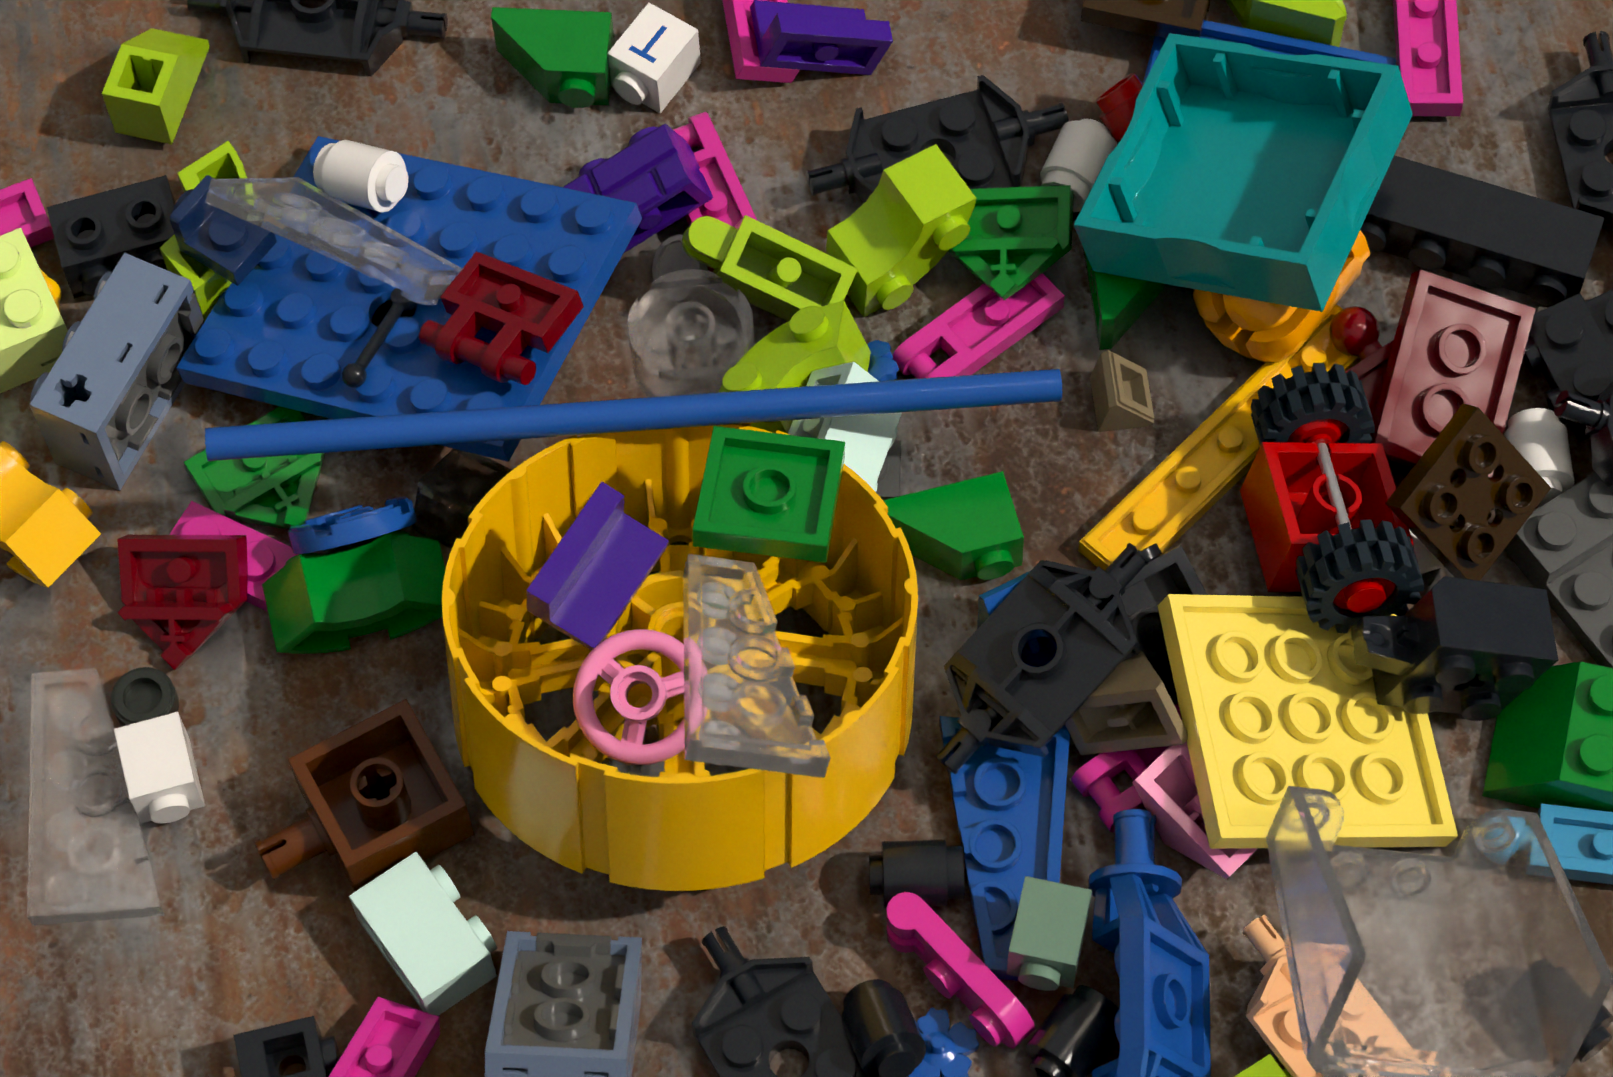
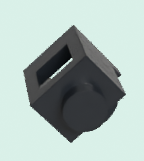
[234,1016,340,1077]

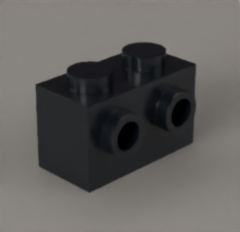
[47,175,176,298]

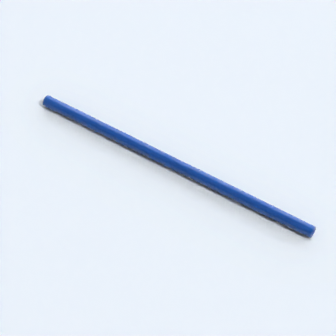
[205,369,1062,461]

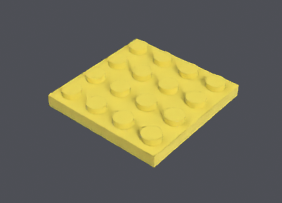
[1157,594,1458,849]

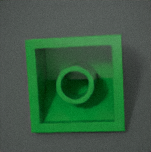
[1482,661,1613,812]

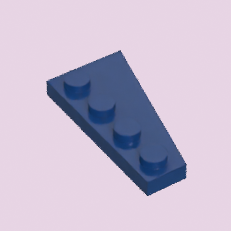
[939,716,1070,981]

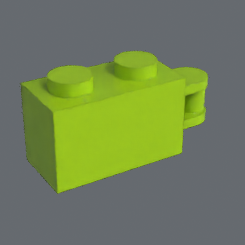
[682,215,858,321]

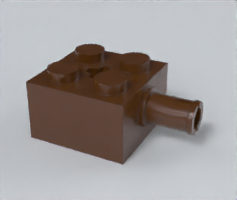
[254,699,475,892]

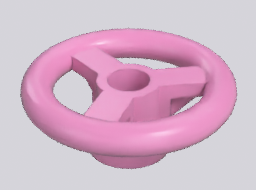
[573,629,709,765]

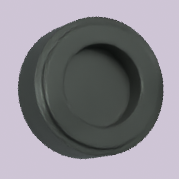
[111,667,179,726]

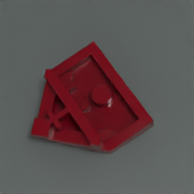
[117,534,248,670]

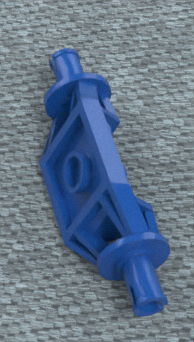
[1088,809,1211,1077]

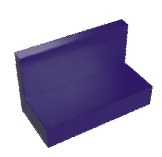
[750,0,893,75]
[526,481,669,651]

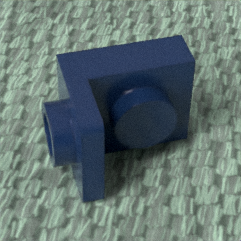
[169,175,277,286]

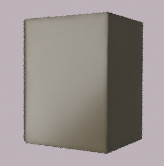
[1090,350,1154,432]

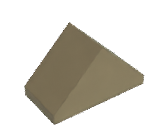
[1065,651,1188,755]

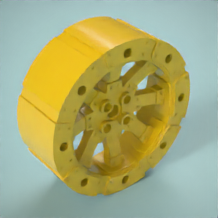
[442,423,918,891]

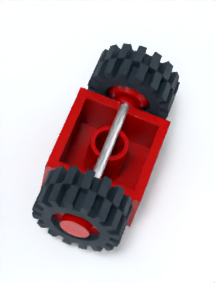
[1240,363,1424,633]

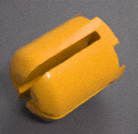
[1193,230,1370,362]

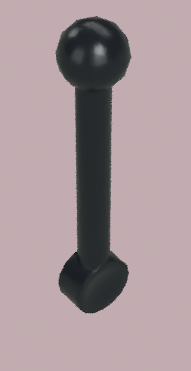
[341,285,418,388]

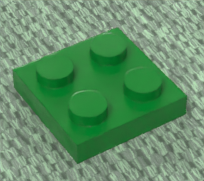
[692,426,845,563]

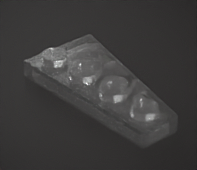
[205,177,462,305]
[683,554,830,778]
[27,668,165,926]

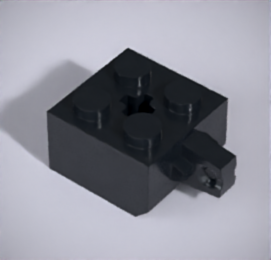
[1351,576,1559,721]

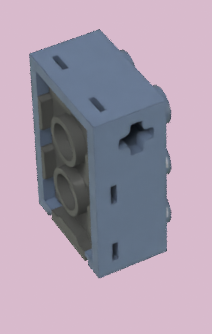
[29,253,204,491]
[485,931,642,1077]

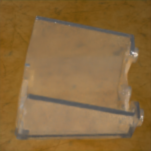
[1266,786,1613,1077]

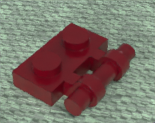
[419,251,584,385]

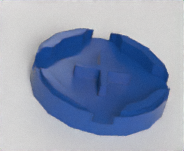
[287,497,417,554]

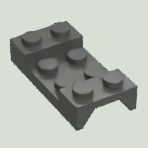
[1504,472,1613,668]

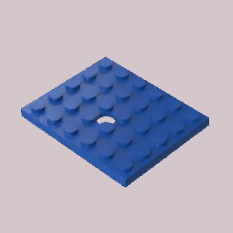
[176,136,642,462]

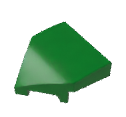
[949,185,1074,301]
[184,406,325,529]

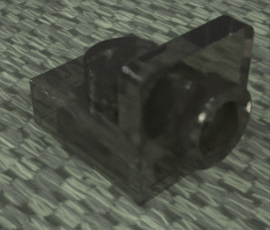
[412,449,512,549]

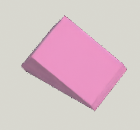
[1132,741,1258,879]

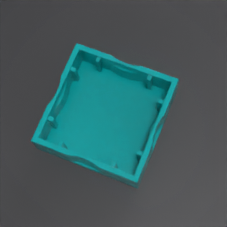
[1074,33,1413,312]

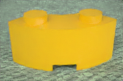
[0,441,101,588]

